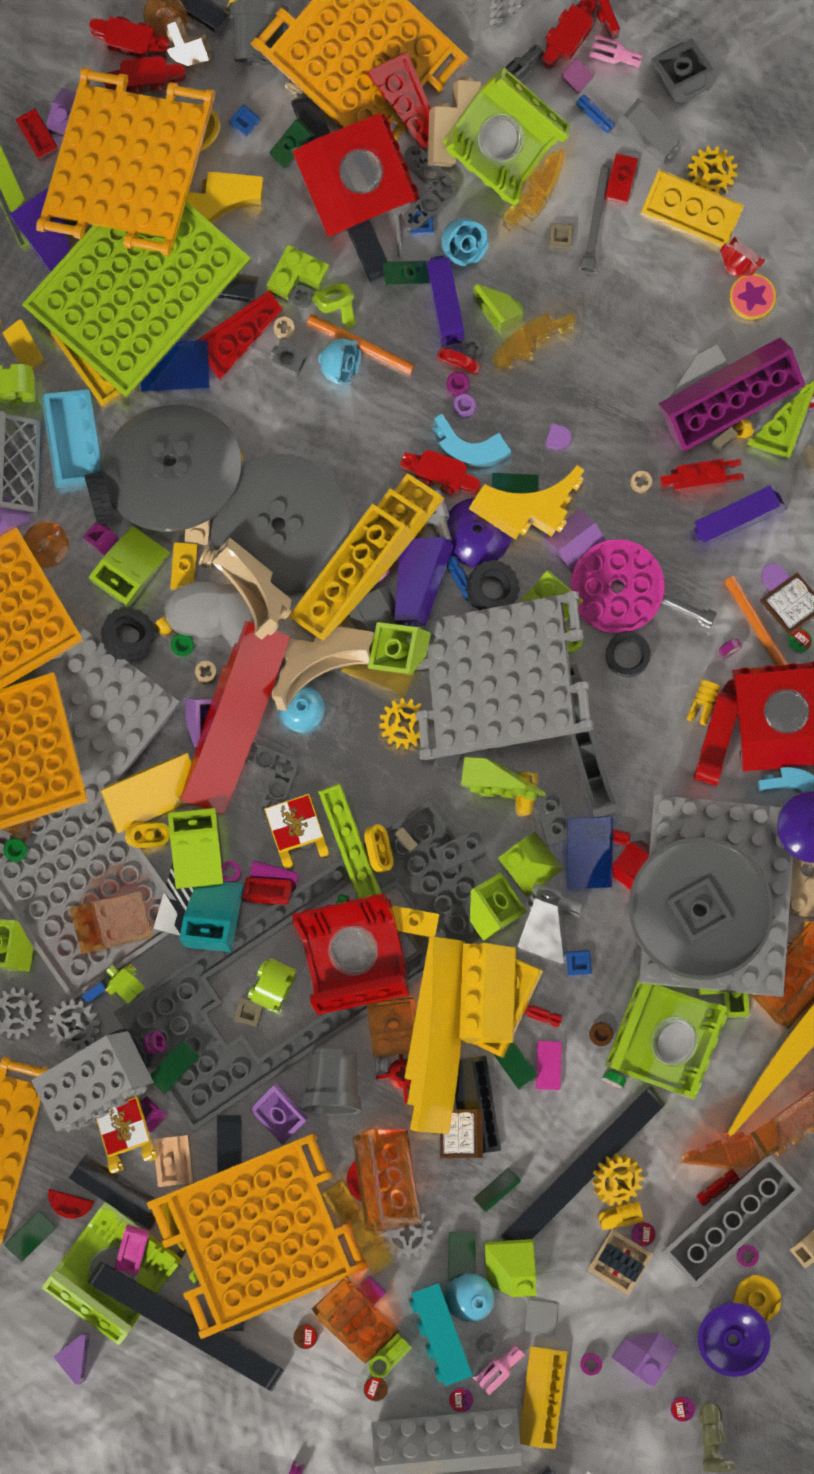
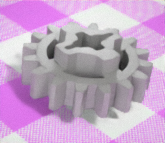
[0,987,43,1040]
[48,997,101,1050]
[381,1207,433,1260]

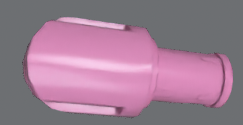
[589,34,643,68]
[473,1345,525,1395]

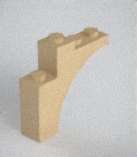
[428,77,481,167]
[212,537,292,640]
[272,626,374,711]

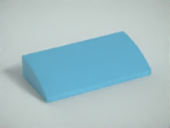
[41,389,102,489]

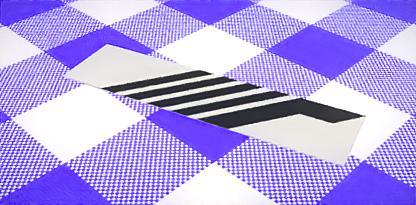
[153,863,194,936]

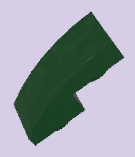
[150,1041,200,1094]
[494,1041,539,1090]

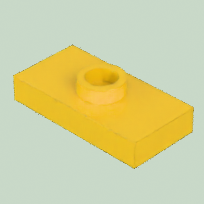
[170,542,198,590]
[392,905,439,937]

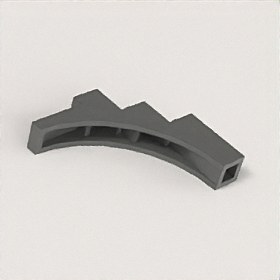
[569,664,618,817]

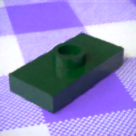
[269,119,314,169]
[383,261,429,286]

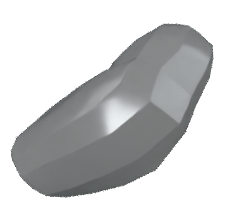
[164,580,254,648]

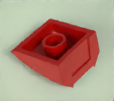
[612,840,650,891]

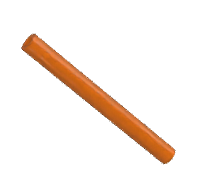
[306,314,415,374]
[724,575,788,666]

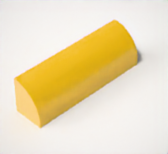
[519,1346,568,1449]

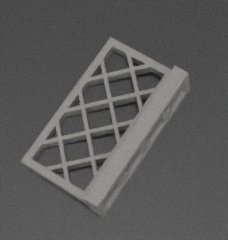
[0,411,41,513]

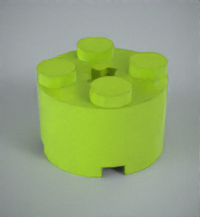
[0,364,36,408]
[248,958,298,1013]

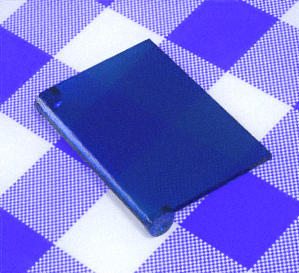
[141,340,209,392]
[567,816,613,889]

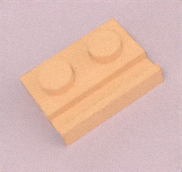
[153,1135,193,1187]

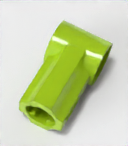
[368,1333,412,1378]

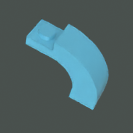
[433,414,511,469]
[756,767,814,794]

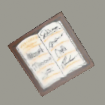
[760,572,814,637]
[440,1109,483,1158]

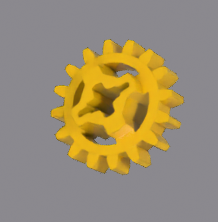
[687,146,738,194]
[379,698,430,750]
[592,1154,644,1206]

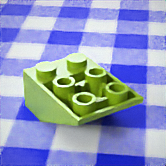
[89,526,170,608]
[461,757,546,800]
[168,808,223,889]

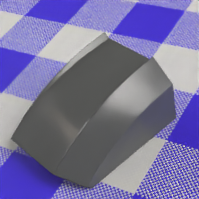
[651,39,716,103]
[349,586,400,634]

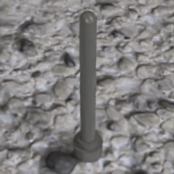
[578,165,610,273]
[615,580,717,629]

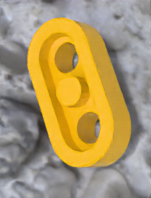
[125,822,170,848]
[364,824,393,873]

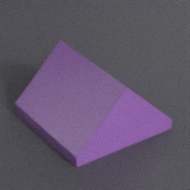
[543,509,606,574]
[250,1084,310,1145]
[54,1333,90,1385]

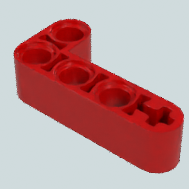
[693,691,738,786]

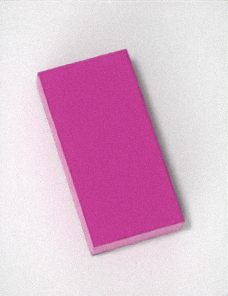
[536,1041,562,1090]
[114,1225,150,1275]

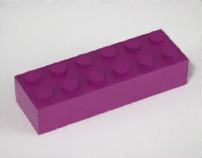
[658,337,805,452]

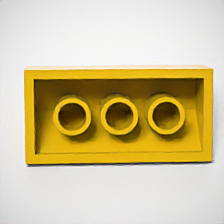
[459,943,517,1043]

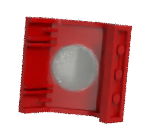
[292,113,420,237]
[732,661,814,772]
[292,893,409,1015]

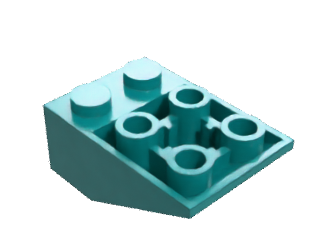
[179,881,244,953]

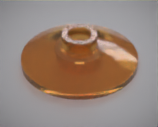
[143,0,187,39]
[23,522,69,568]

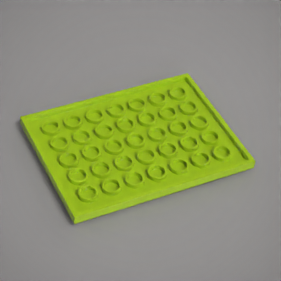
[22,201,251,398]

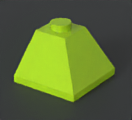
[473,284,524,335]
[368,622,431,675]
[497,832,564,898]
[470,873,528,941]
[0,919,33,972]
[485,1239,536,1297]

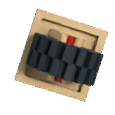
[587,1229,654,1296]

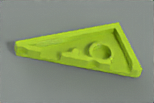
[747,380,814,460]

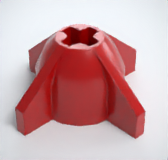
[720,236,765,277]
[376,1048,411,1103]

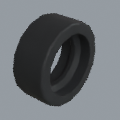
[605,631,651,678]

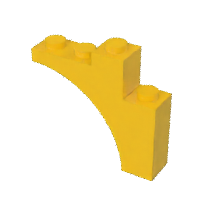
[186,171,264,223]
[469,465,584,540]

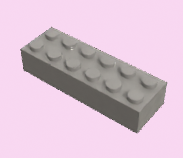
[661,1154,802,1288]
[371,1408,522,1474]

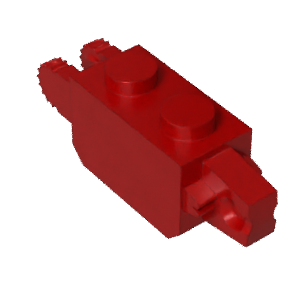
[542,0,597,69]
[89,16,170,59]
[104,56,186,95]
[400,450,481,495]
[659,459,744,494]

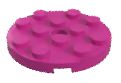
[570,539,665,634]

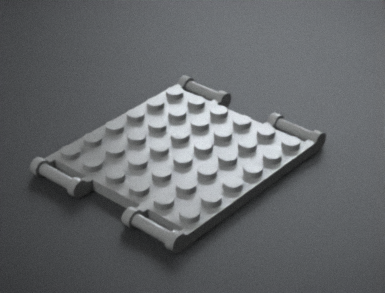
[415,591,594,760]

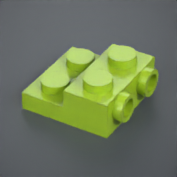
[519,570,584,622]

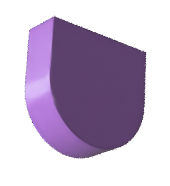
[545,423,571,450]
[761,563,790,592]

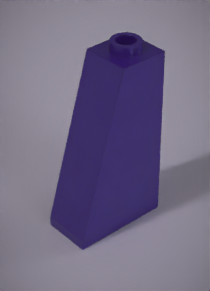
[10,188,71,273]
[426,255,465,347]
[694,485,787,545]
[394,537,453,627]

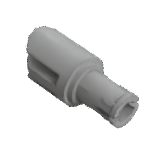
[427,490,452,542]
[528,883,583,917]

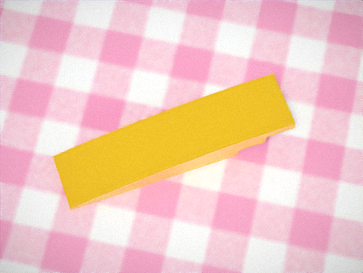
[288,473,444,641]
[405,936,465,1134]
[723,1001,814,1137]

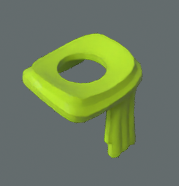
[312,282,356,330]

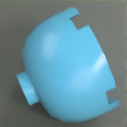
[441,218,489,266]
[318,338,361,386]
[279,686,326,733]
[445,1272,495,1322]

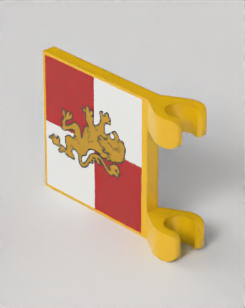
[264,794,329,869]
[96,1097,158,1173]

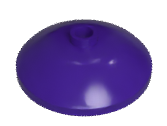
[447,498,512,567]
[777,791,814,863]
[697,1303,771,1377]

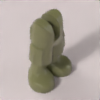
[699,1403,736,1473]

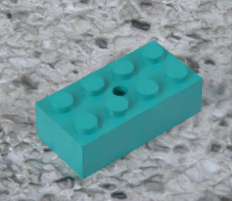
[409,1282,472,1386]

